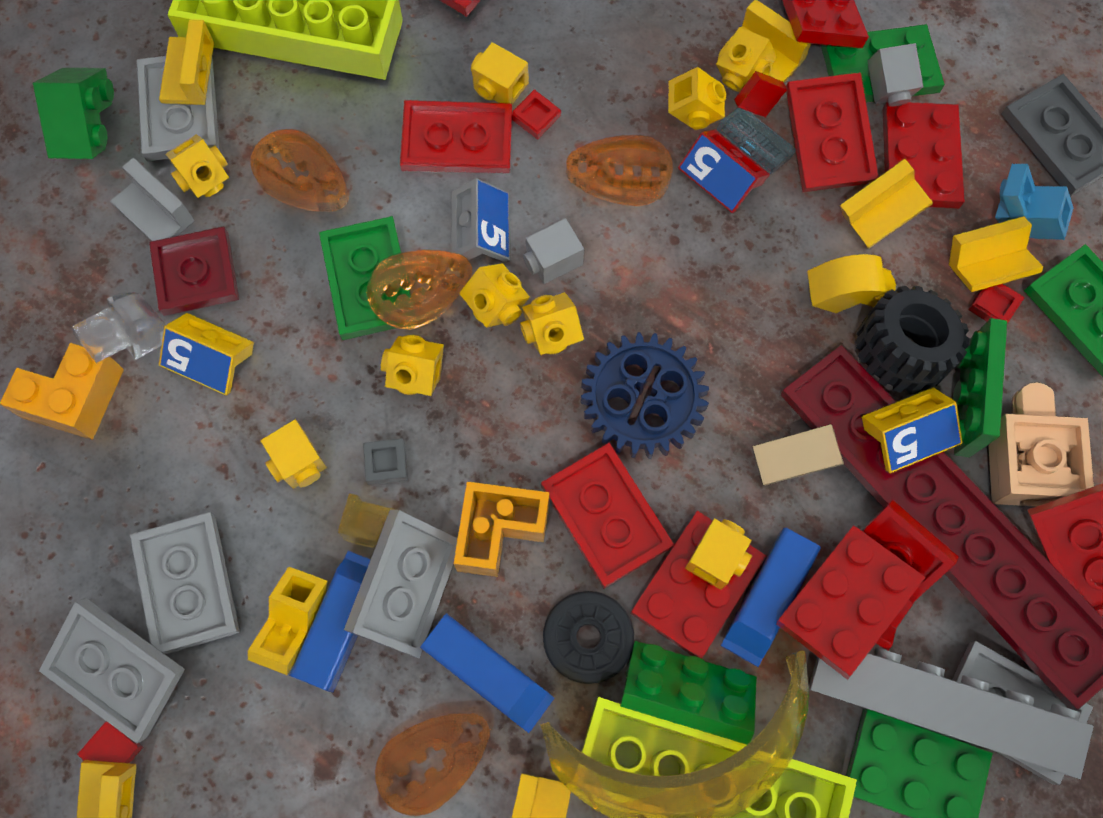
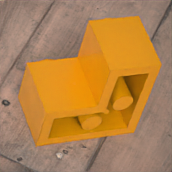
[0,343,124,440]
[453,481,549,577]

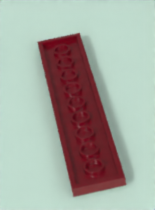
[781,345,1103,711]

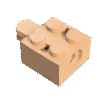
[988,382,1094,507]

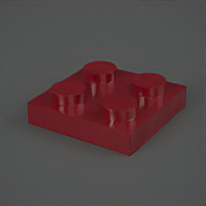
[149,226,239,316]

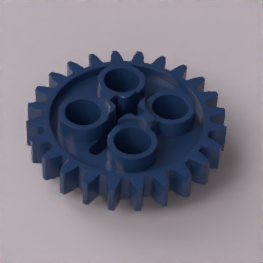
[581,332,709,459]

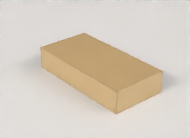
[753,424,844,486]

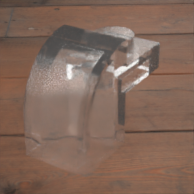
[72,292,166,363]

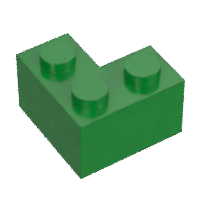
[33,68,114,159]

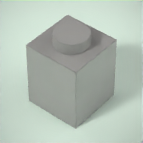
[867,43,923,106]
[523,218,584,284]

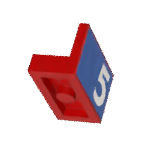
[678,129,770,213]

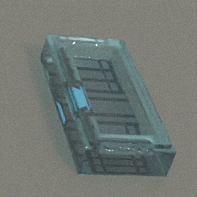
[716,108,796,175]

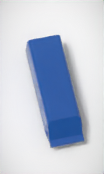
[720,528,821,667]
[289,551,371,693]
[420,613,555,733]

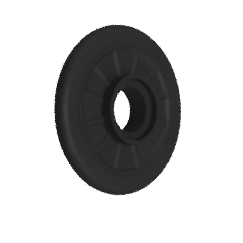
[543,591,634,684]

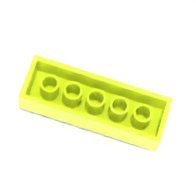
[167,0,403,80]
[572,697,857,818]

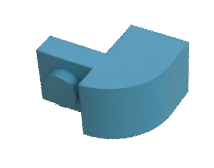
[995,164,1074,240]

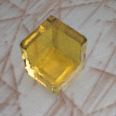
[338,493,394,548]

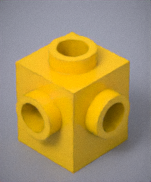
[716,27,777,92]
[668,67,726,130]
[165,134,229,198]
[459,263,530,328]
[520,292,584,355]
[381,335,444,396]

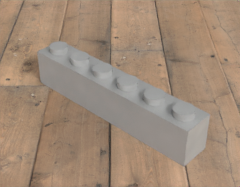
[808,648,1094,779]

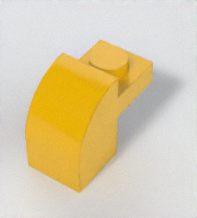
[807,254,896,313]
[248,567,327,675]

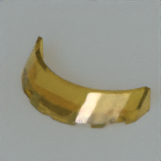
[540,650,809,818]

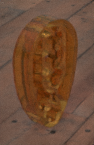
[251,129,349,211]
[566,135,673,206]
[367,250,472,329]
[375,713,491,816]

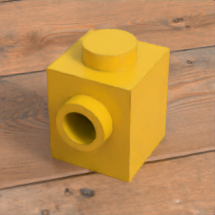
[471,42,529,105]
[260,419,327,489]
[685,518,752,590]

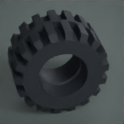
[855,286,970,394]

